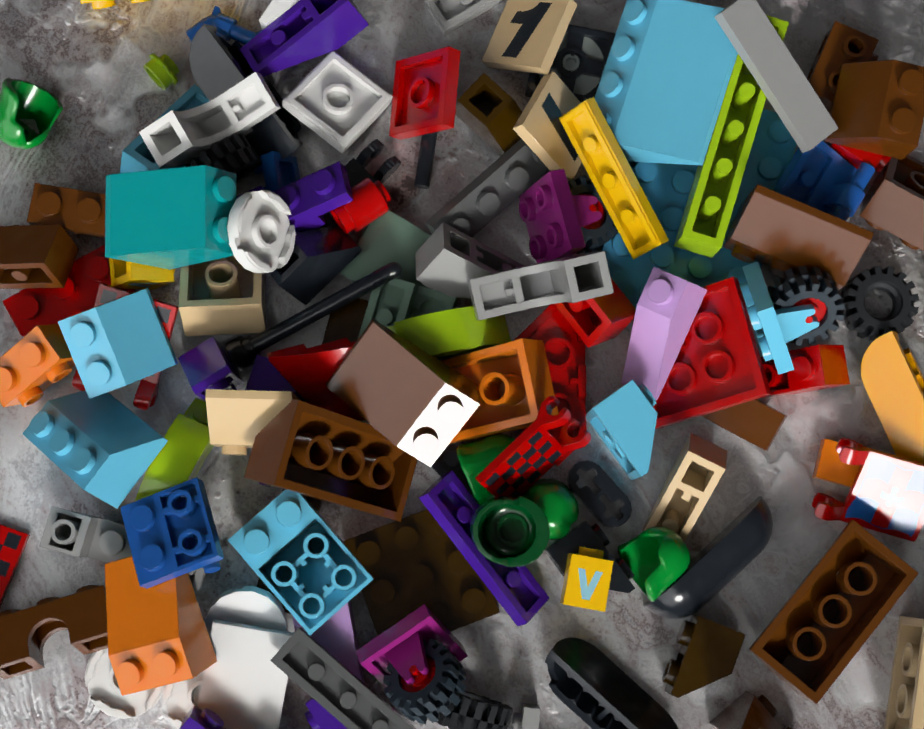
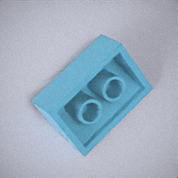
[23,391,168,508]

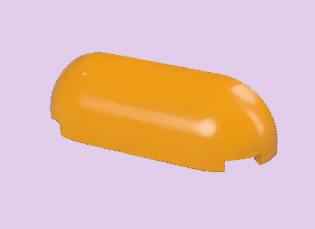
[861,331,924,464]

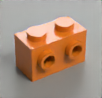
[0,324,75,407]

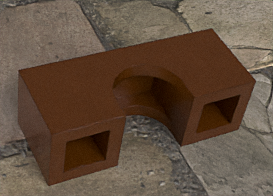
[27,183,106,238]
[0,585,108,680]

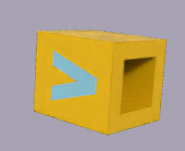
[109,258,176,290]
[560,547,614,612]

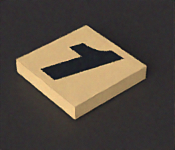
[482,0,577,75]
[513,71,582,181]

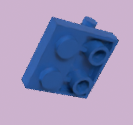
[773,141,875,221]
[120,477,224,589]

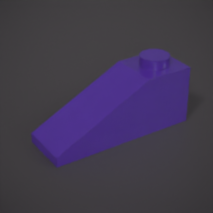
[240,0,369,77]

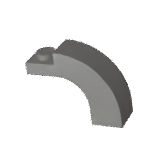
[467,251,614,320]

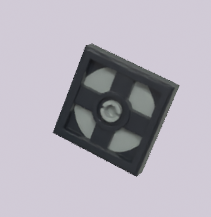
[525,24,616,103]

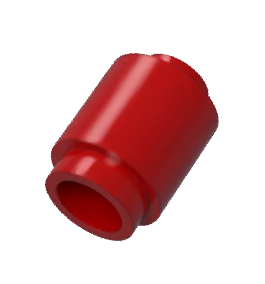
[330,178,391,234]

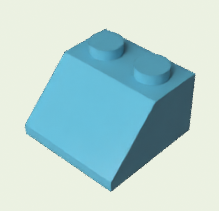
[58,288,178,399]
[586,380,658,480]

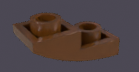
[702,399,787,451]

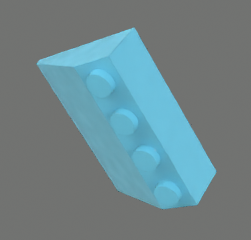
[595,0,738,166]

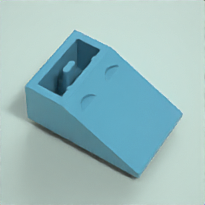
[228,490,374,635]

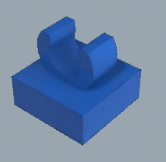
[254,151,300,192]

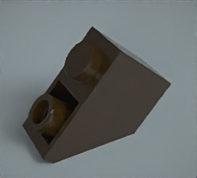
[456,73,522,156]
[662,614,746,698]

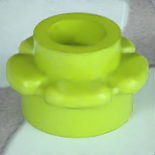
[143,53,180,90]

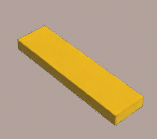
[559,97,669,260]

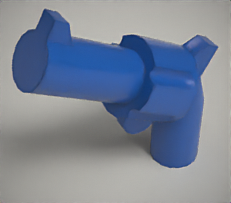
[186,6,262,45]

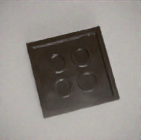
[343,509,500,636]

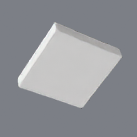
[282,51,393,154]

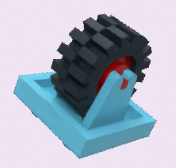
[740,262,845,375]

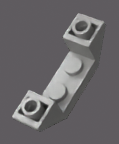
[39,506,205,591]

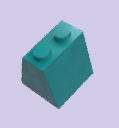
[105,165,237,270]

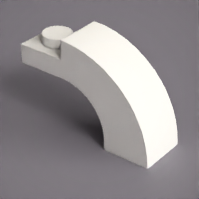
[139,72,280,168]

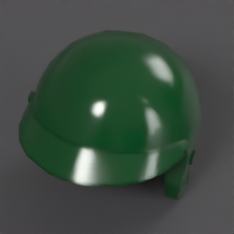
[470,496,550,567]

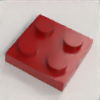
[389,46,461,140]

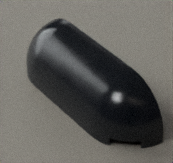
[189,24,303,160]
[643,496,773,619]
[545,637,678,729]

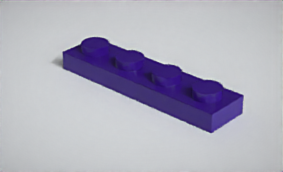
[419,470,549,626]

